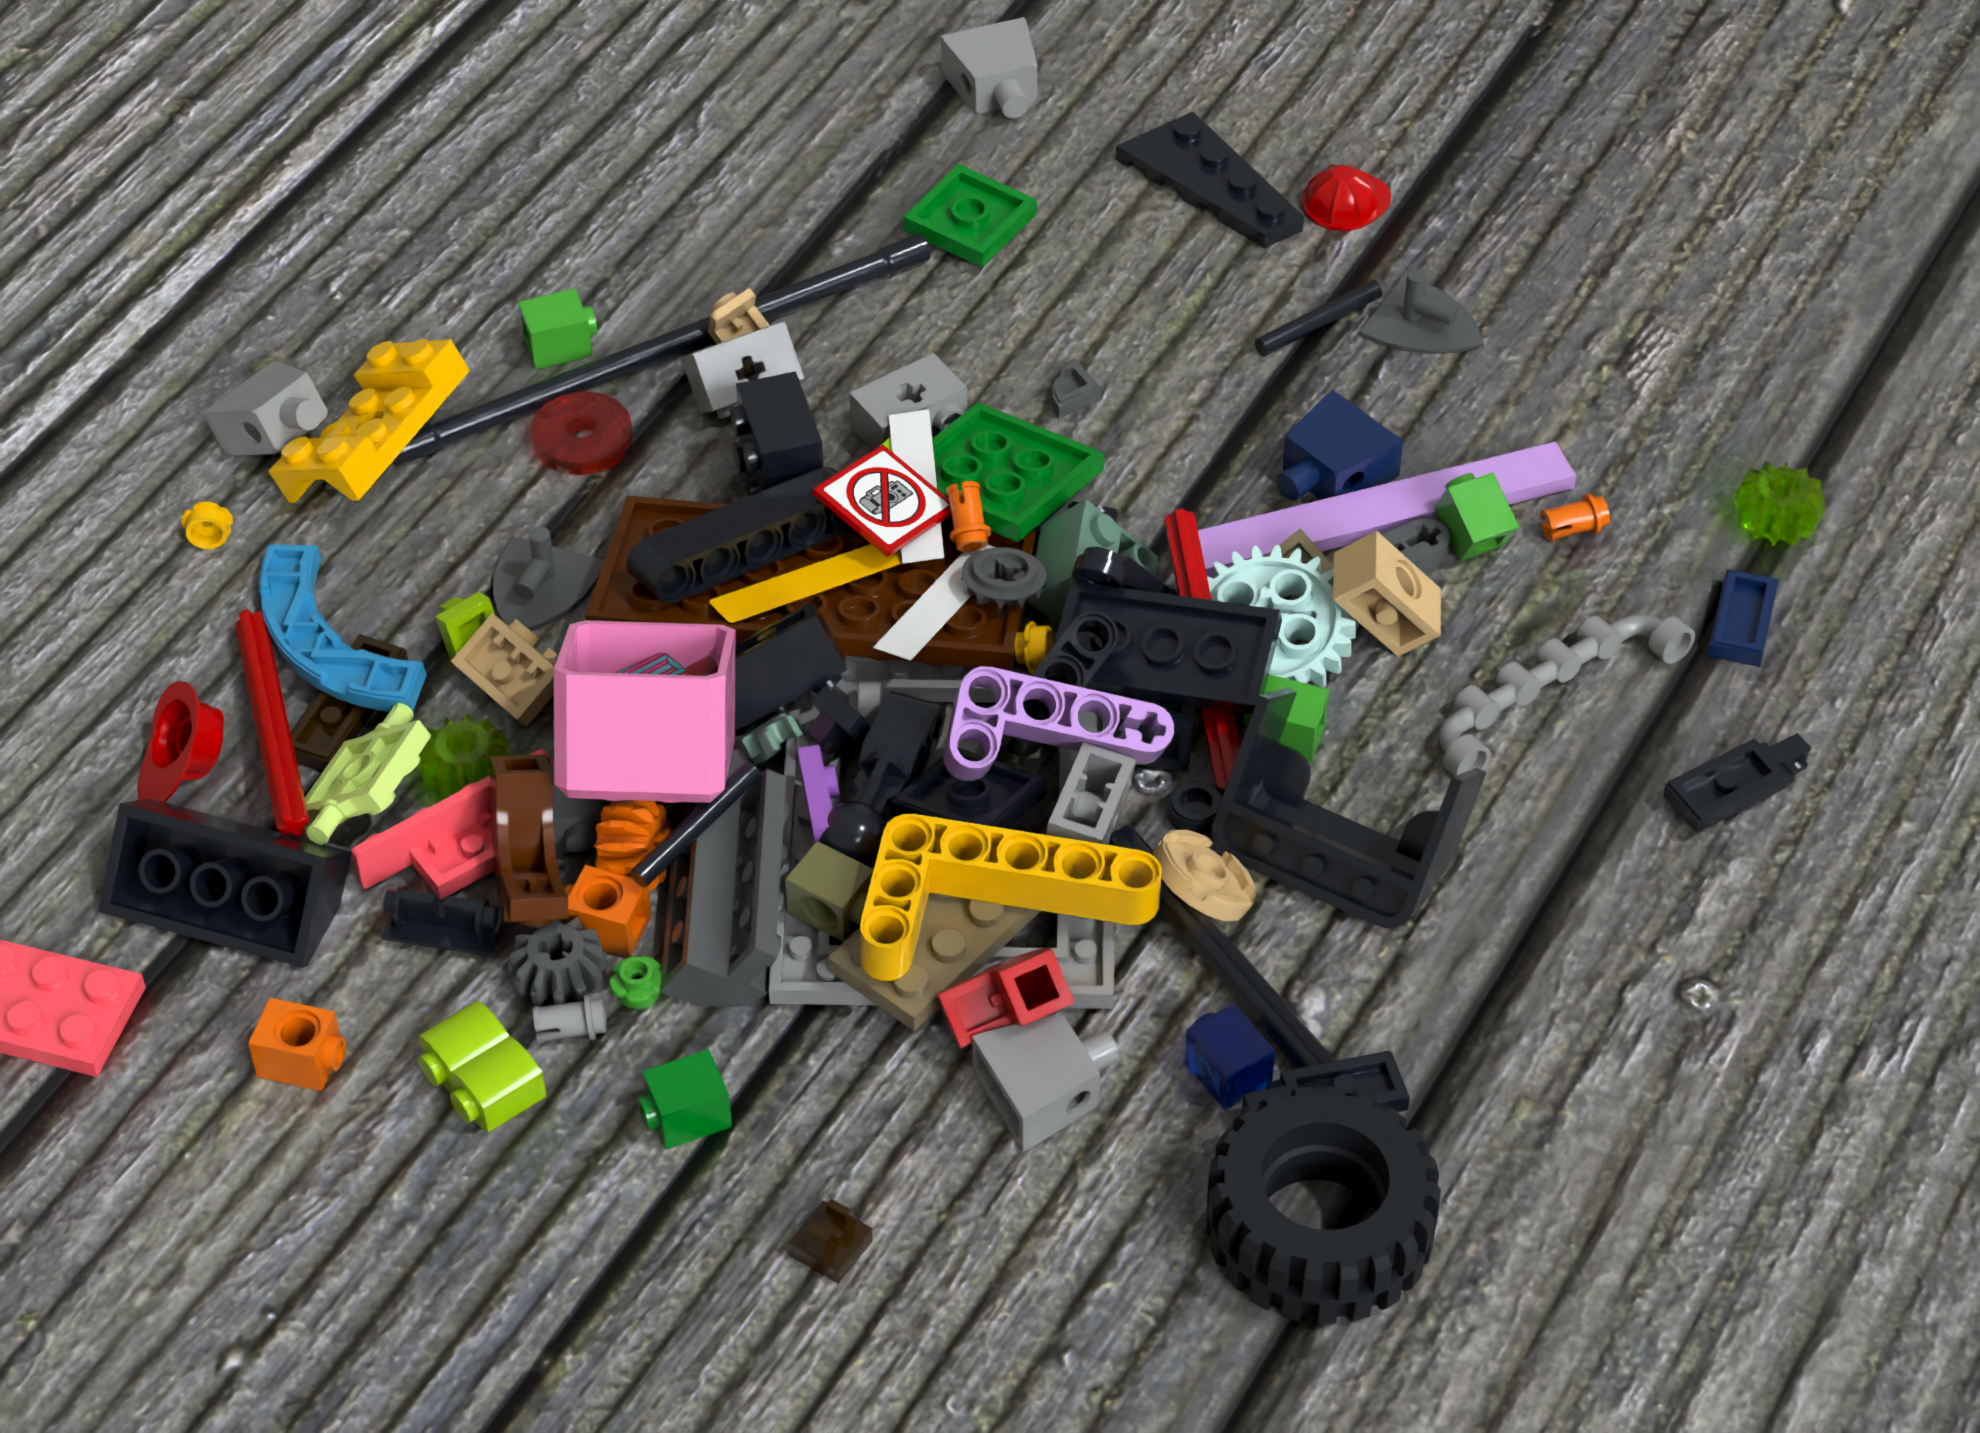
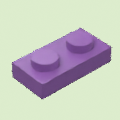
[797,744,840,844]

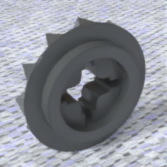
[961,547,1047,609]

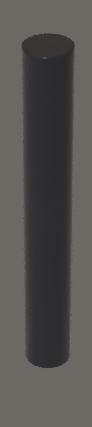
[1255,280,1382,357]
[630,761,761,888]

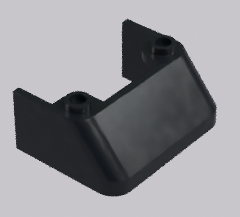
[1211,688,1487,928]

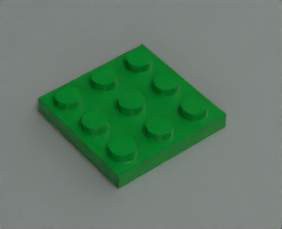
[932,402,1105,542]

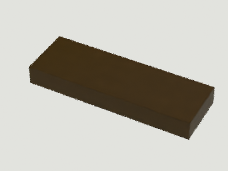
[291,634,408,772]

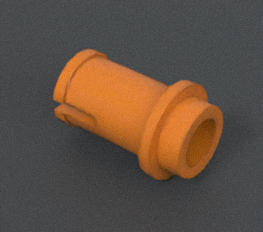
[946,481,991,552]
[1540,493,1610,542]

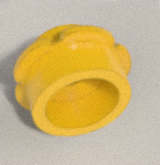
[181,501,233,549]
[1015,621,1054,674]

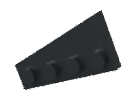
[1116,112,1304,249]

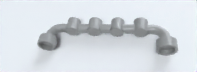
[1439,614,1695,776]

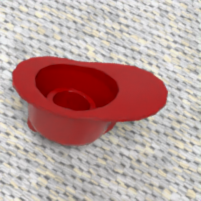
[138,681,224,802]

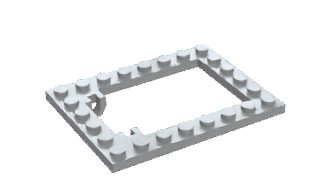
[769,656,1114,1009]

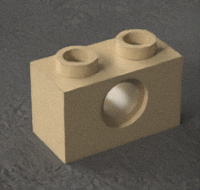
[1333,530,1441,657]

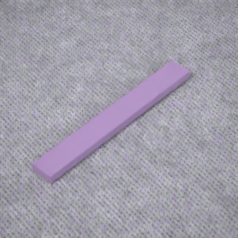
[1198,441,1576,579]

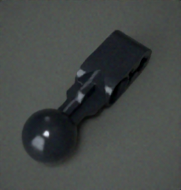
[819,691,946,868]

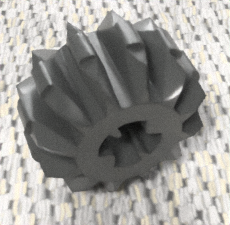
[508,917,607,1007]

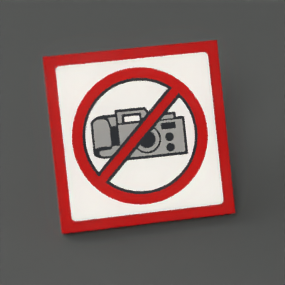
[812,444,952,557]

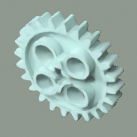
[1207,545,1356,688]

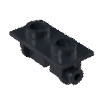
[381,885,503,957]

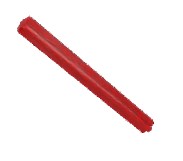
[1164,508,1241,793]
[235,609,310,837]

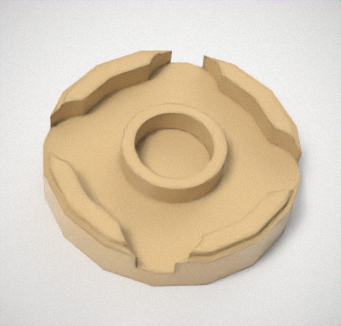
[1153,830,1256,921]

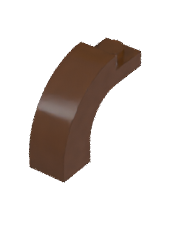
[490,754,568,927]

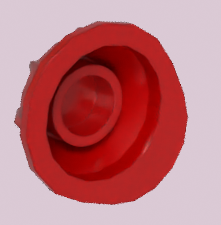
[1301,164,1391,231]

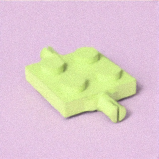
[304,703,431,845]

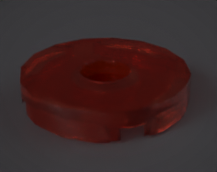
[531,391,633,475]

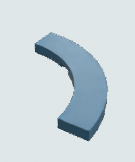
[259,544,427,712]

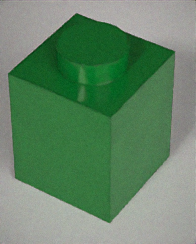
[637,1049,732,1150]

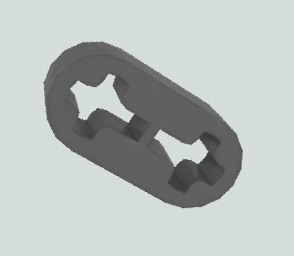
[1381,518,1450,573]

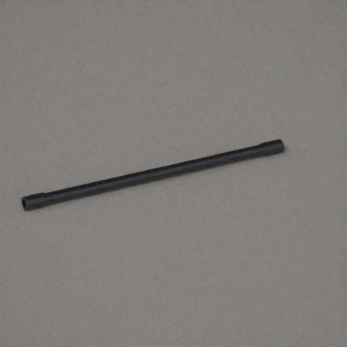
[392,233,930,467]

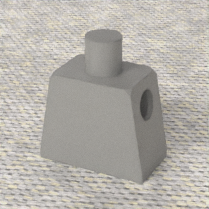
[941,17,1037,118]
[202,361,328,456]
[972,1014,1120,1152]

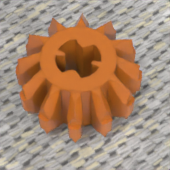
[593,800,672,890]

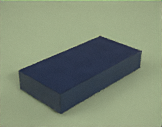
[1707,569,1779,667]

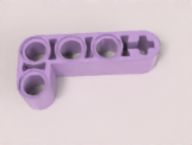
[943,666,1174,781]

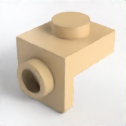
[708,288,770,377]

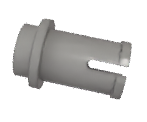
[533,994,607,1043]

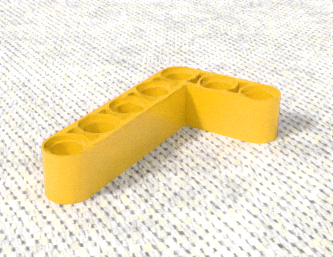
[860,814,1162,981]

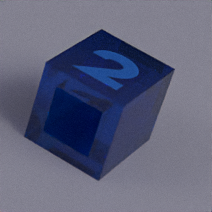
[1185,1003,1275,1111]

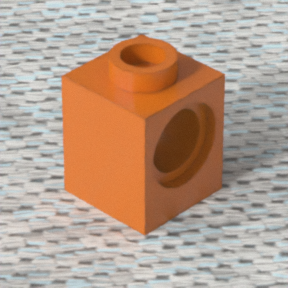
[565,865,652,958]
[248,998,346,1091]

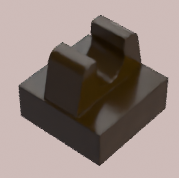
[788,1199,873,1284]

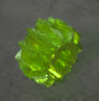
[1734,461,1825,547]
[419,714,510,801]

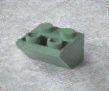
[1028,499,1158,626]

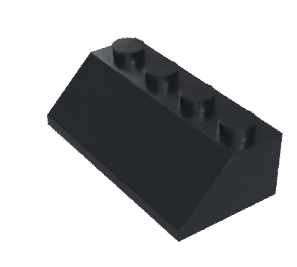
[98,798,351,967]

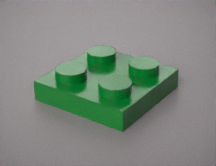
[903,164,1037,268]

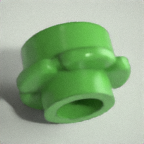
[609,956,662,1009]

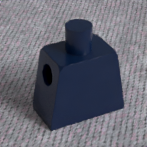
[1277,390,1403,501]

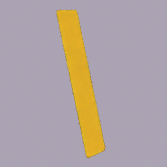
[709,544,902,623]

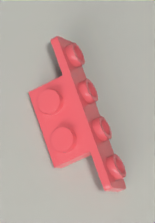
[351,749,552,899]

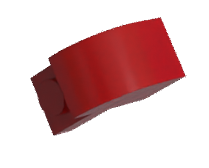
[935,948,1075,1048]

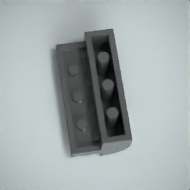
[660,769,790,1007]

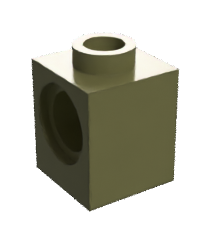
[785,841,874,942]

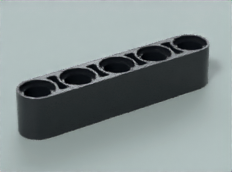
[626,467,853,604]

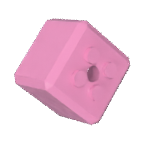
[554,620,736,803]

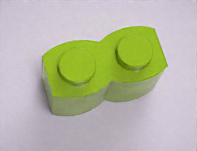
[418,1000,547,1133]

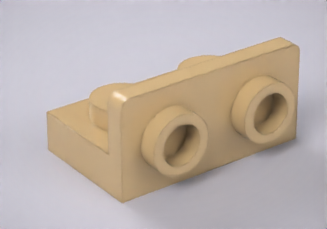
[451,613,557,727]

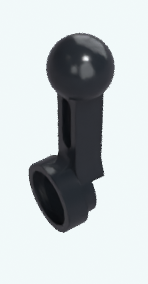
[1072,547,1178,596]

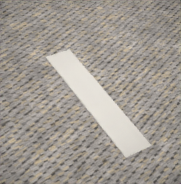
[889,409,944,564]
[873,545,996,661]

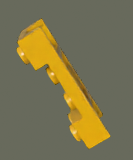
[268,339,470,503]

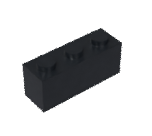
[735,601,847,737]

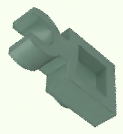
[733,713,803,764]

